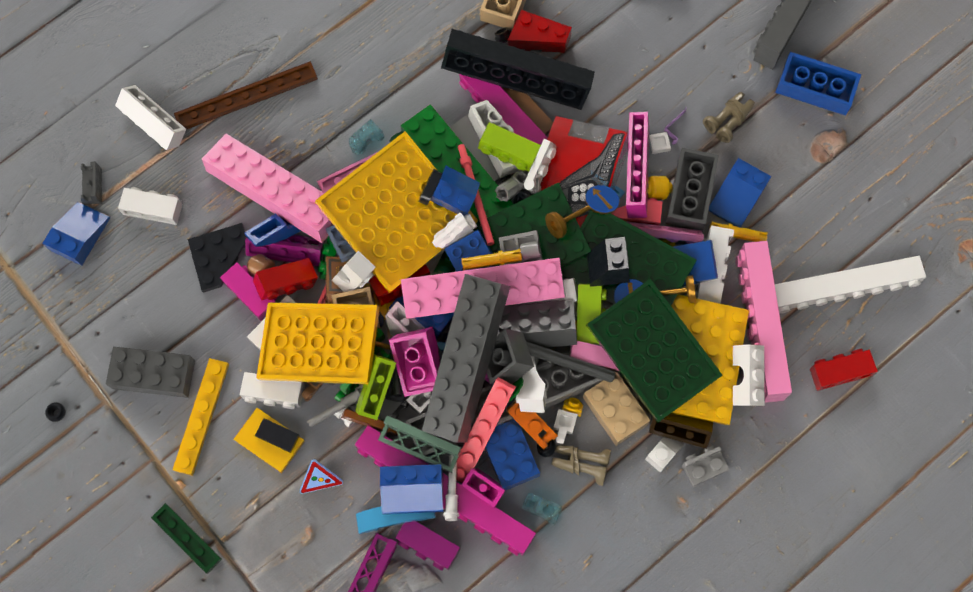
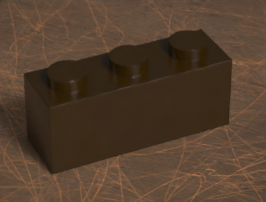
[649,413,713,449]

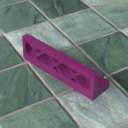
[245,235,325,266]
[348,533,398,592]

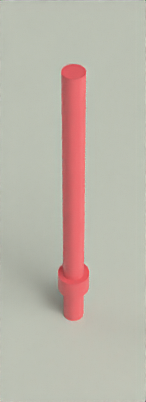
[458,144,494,246]

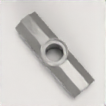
[495,170,529,202]

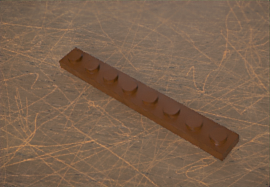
[174,61,318,130]

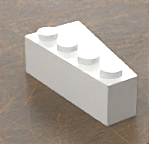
[468,100,520,178]
[695,225,734,303]

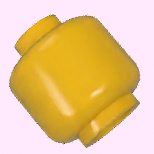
[648,176,673,200]

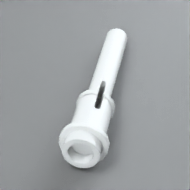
[443,455,459,521]

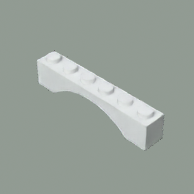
[516,356,547,413]

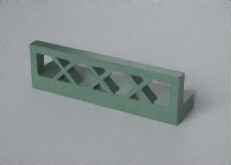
[378,415,461,473]

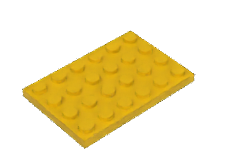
[671,295,749,425]
[256,303,380,384]

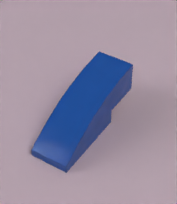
[245,213,301,247]

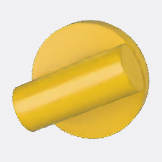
[562,398,583,417]

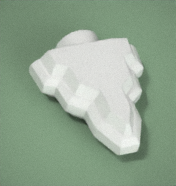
[432,213,478,249]

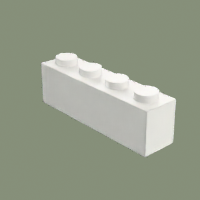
[115,85,186,150]

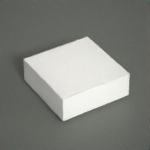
[649,132,671,154]

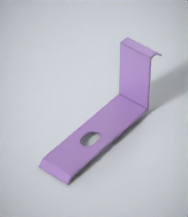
[664,108,686,144]

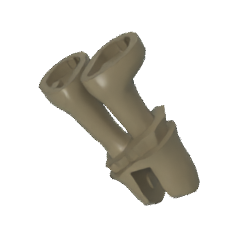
[703,92,755,143]
[551,445,611,486]

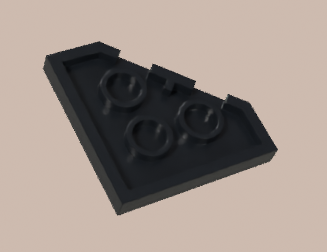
[188,223,247,293]

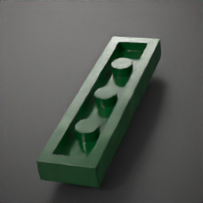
[151,503,222,574]

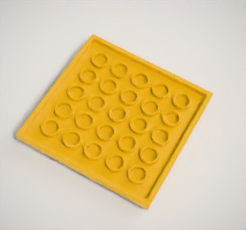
[315,131,478,293]

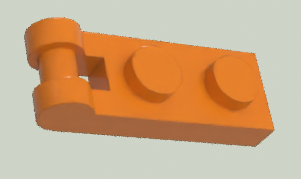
[506,400,558,449]

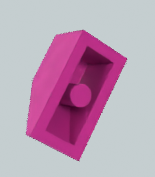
[461,468,506,508]

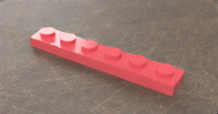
[456,377,516,483]

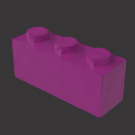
[395,521,461,571]

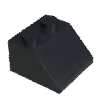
[587,237,630,287]

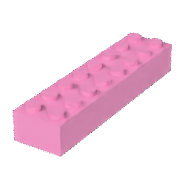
[202,134,333,243]
[736,241,792,403]
[401,258,565,319]

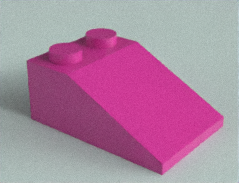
[389,327,440,397]

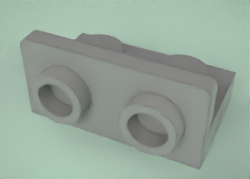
[682,445,729,487]

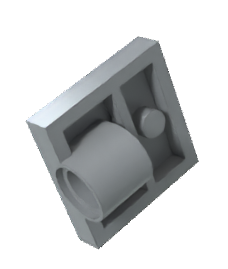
[499,230,543,265]

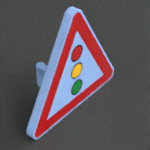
[300,459,343,494]

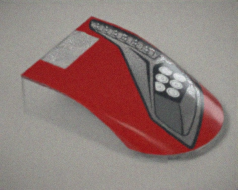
[533,116,628,228]

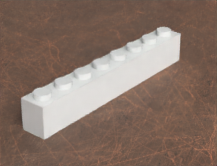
[775,255,926,314]

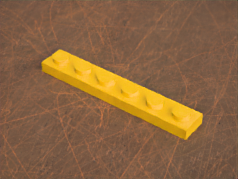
[172,358,229,476]

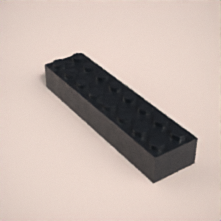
[441,29,595,110]

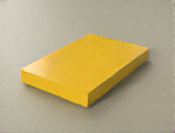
[233,408,305,473]

